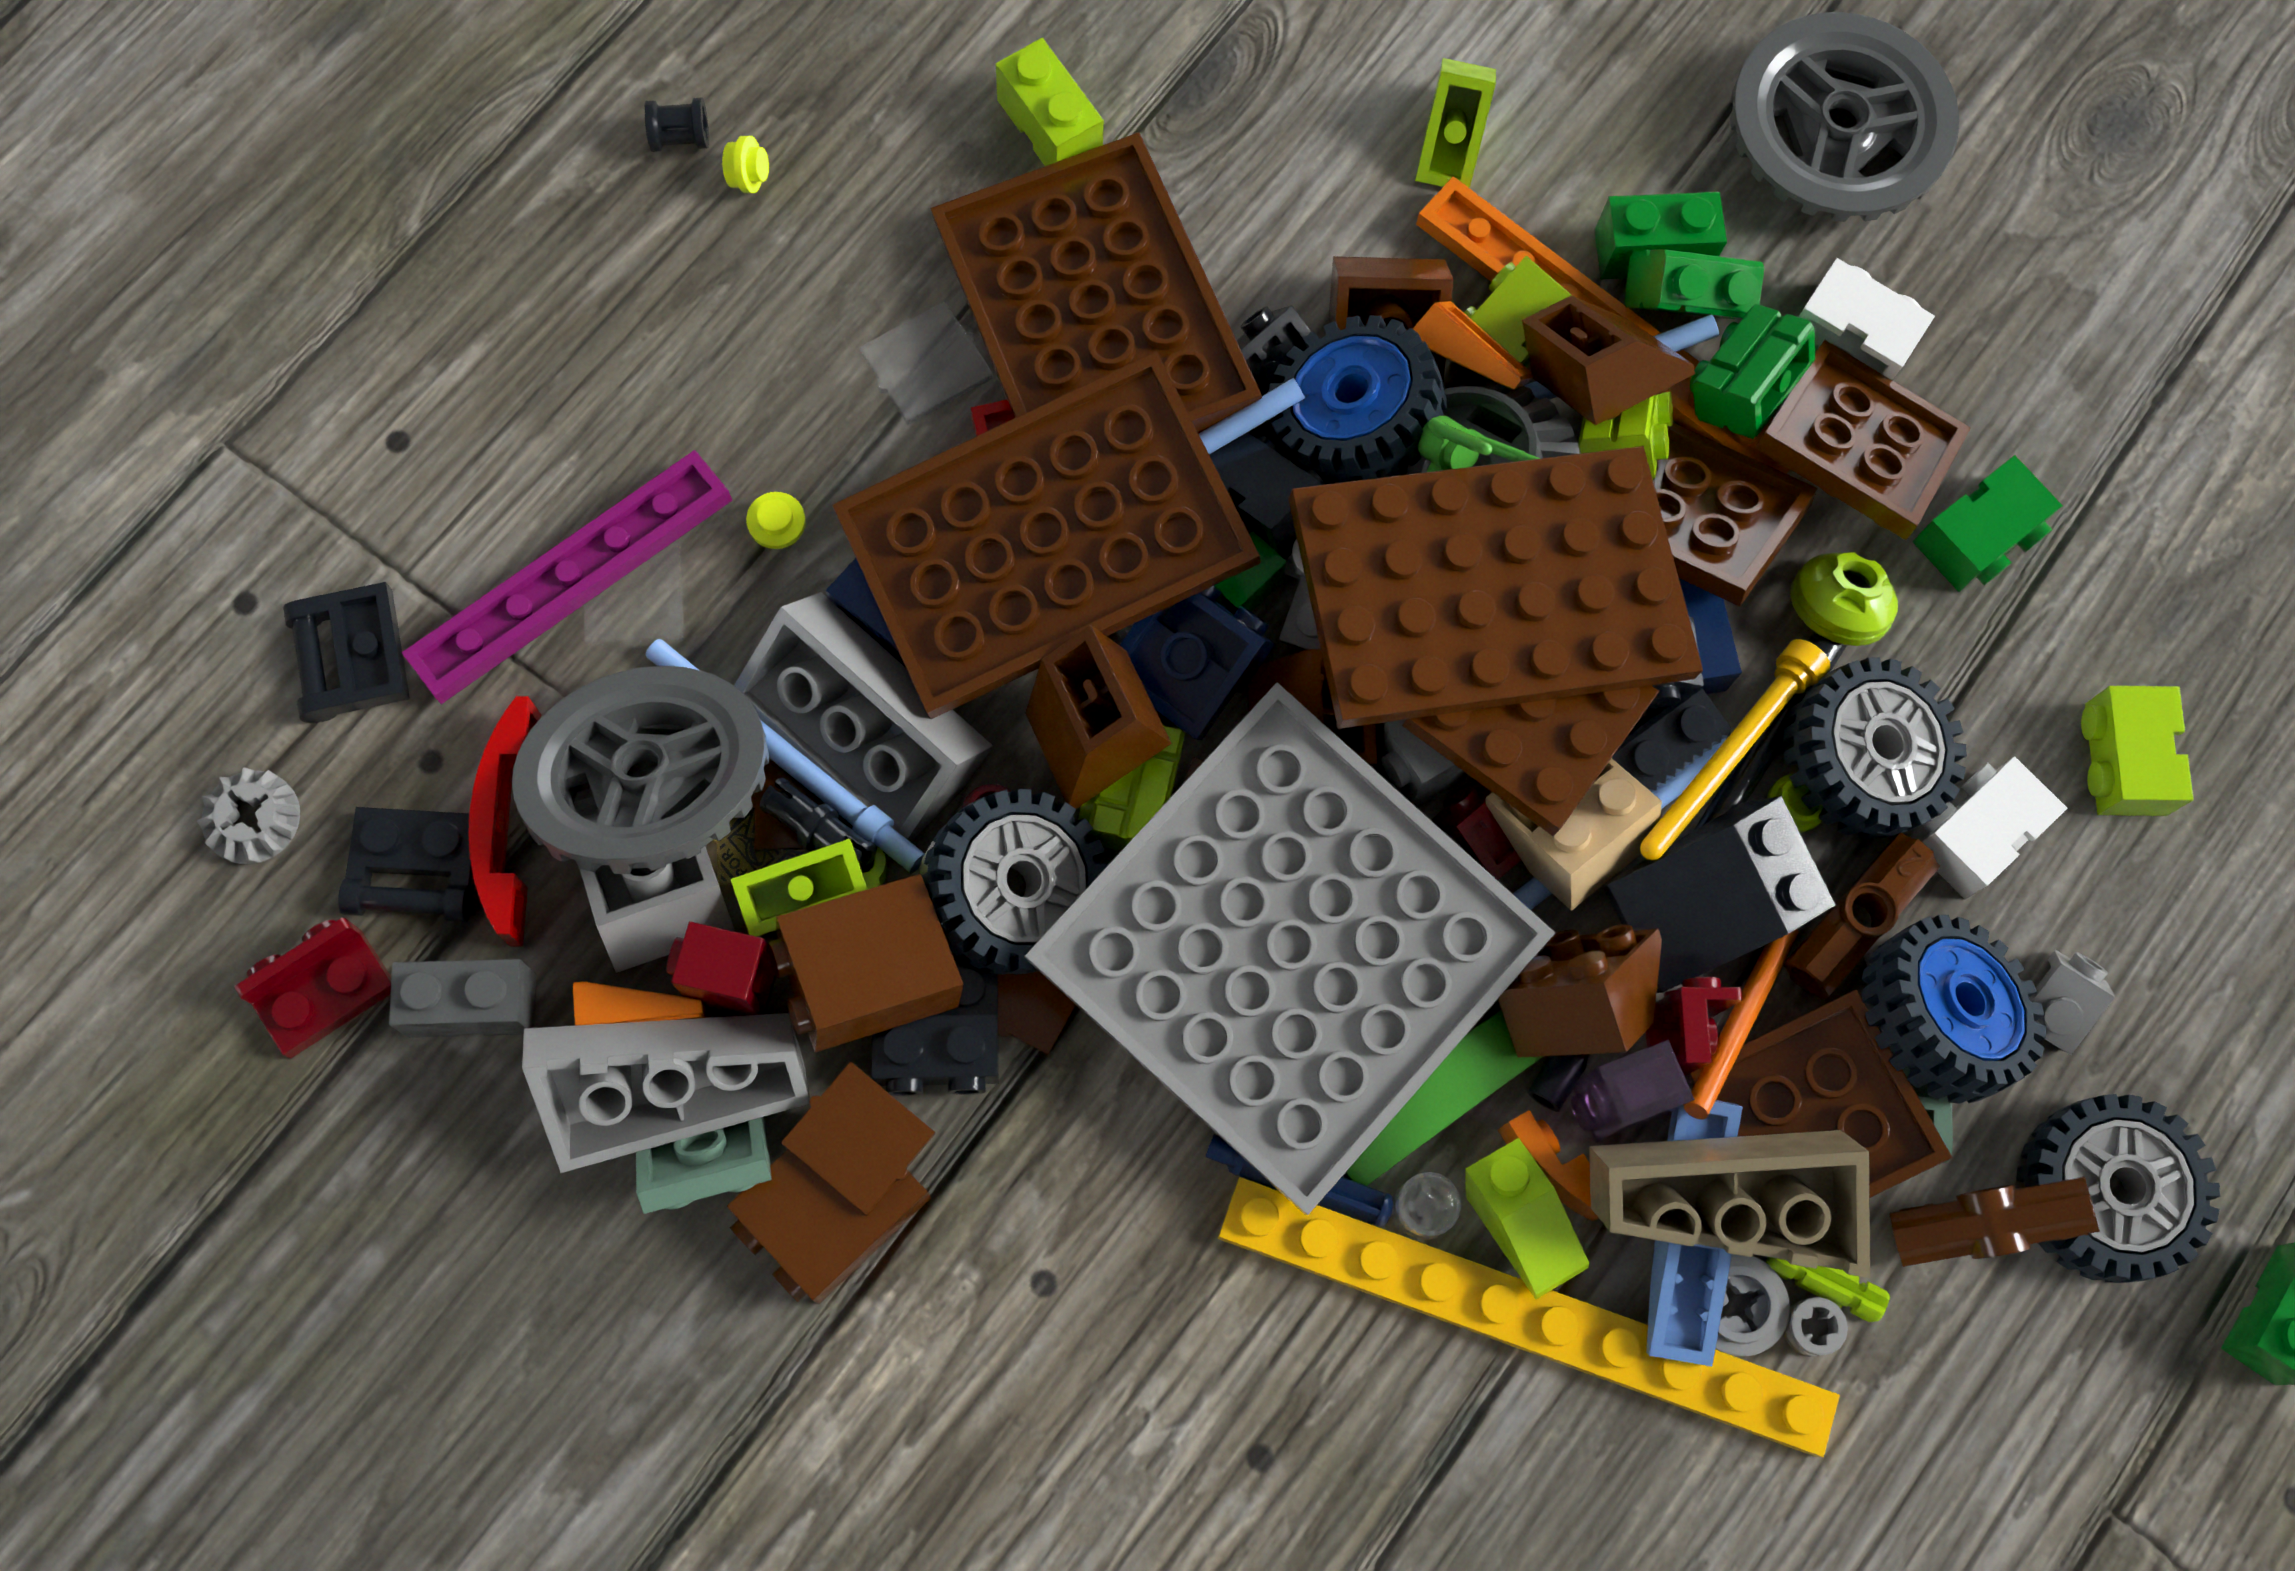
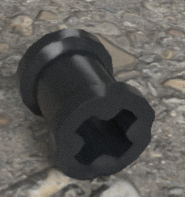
[644,97,709,152]

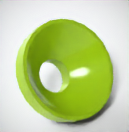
[1790,552,1898,646]

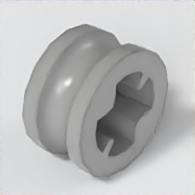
[1784,1297,1848,1357]

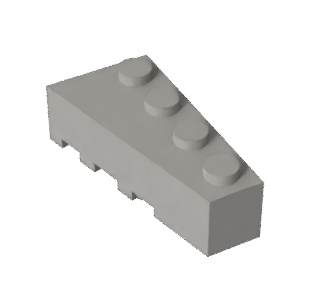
[522,1013,810,1173]

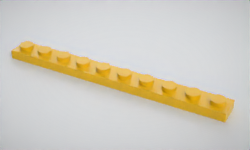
[1218,1177,1840,1457]

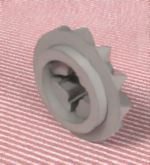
[197,767,300,864]
[1715,1254,1790,1357]

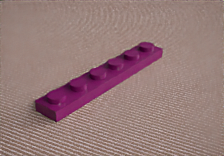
[401,450,733,704]

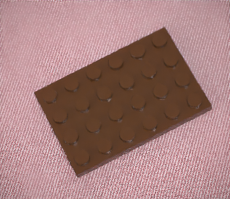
[930,132,1262,432]
[832,351,1261,719]
[1288,446,1703,729]

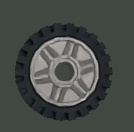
[1783,657,1967,839]
[922,789,1109,975]
[2016,1094,2220,1283]

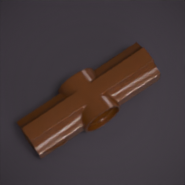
[1783,833,1941,1000]
[1889,1176,2100,1267]

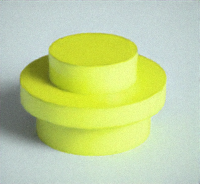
[722,136,769,193]
[746,492,806,549]

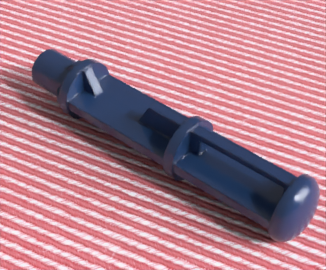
[1205,1134,1393,1228]

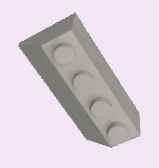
[734,592,993,842]

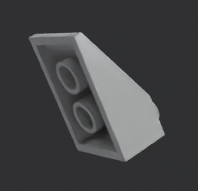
[574,766,735,973]

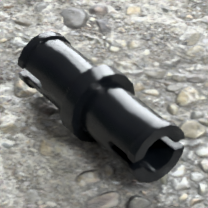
[760,778,877,872]

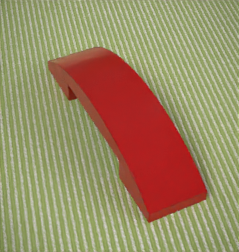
[468,696,542,947]

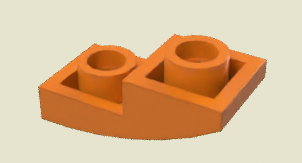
[1498,1110,1599,1221]

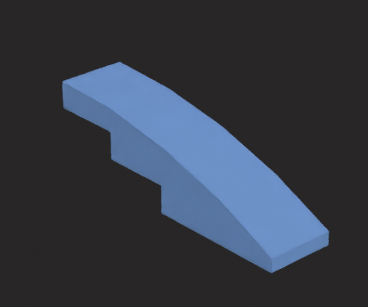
[1646,1093,1743,1367]

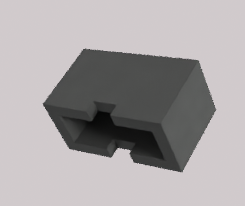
[389,959,536,1038]

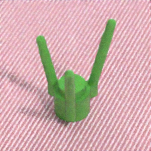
[1418,416,1540,472]

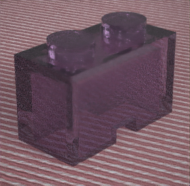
[1571,1040,1694,1143]

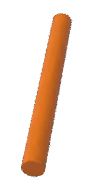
[1684,929,1799,1120]

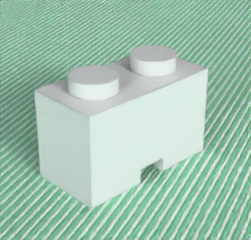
[1799,258,1935,380]
[1921,757,2068,899]

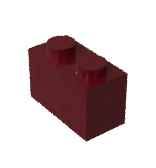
[667,921,776,1016]

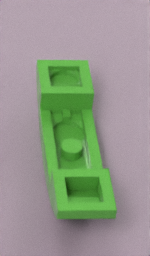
[1345,1010,1544,1186]

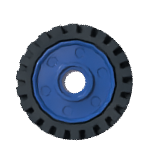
[1269,315,1447,485]
[1861,915,2046,1104]

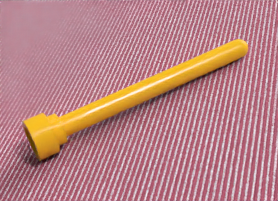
[1640,639,1830,861]

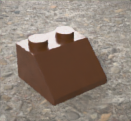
[1329,256,1454,382]

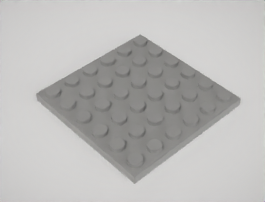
[1025,683,1555,1215]

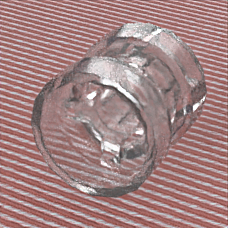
[1391,1172,1462,1242]

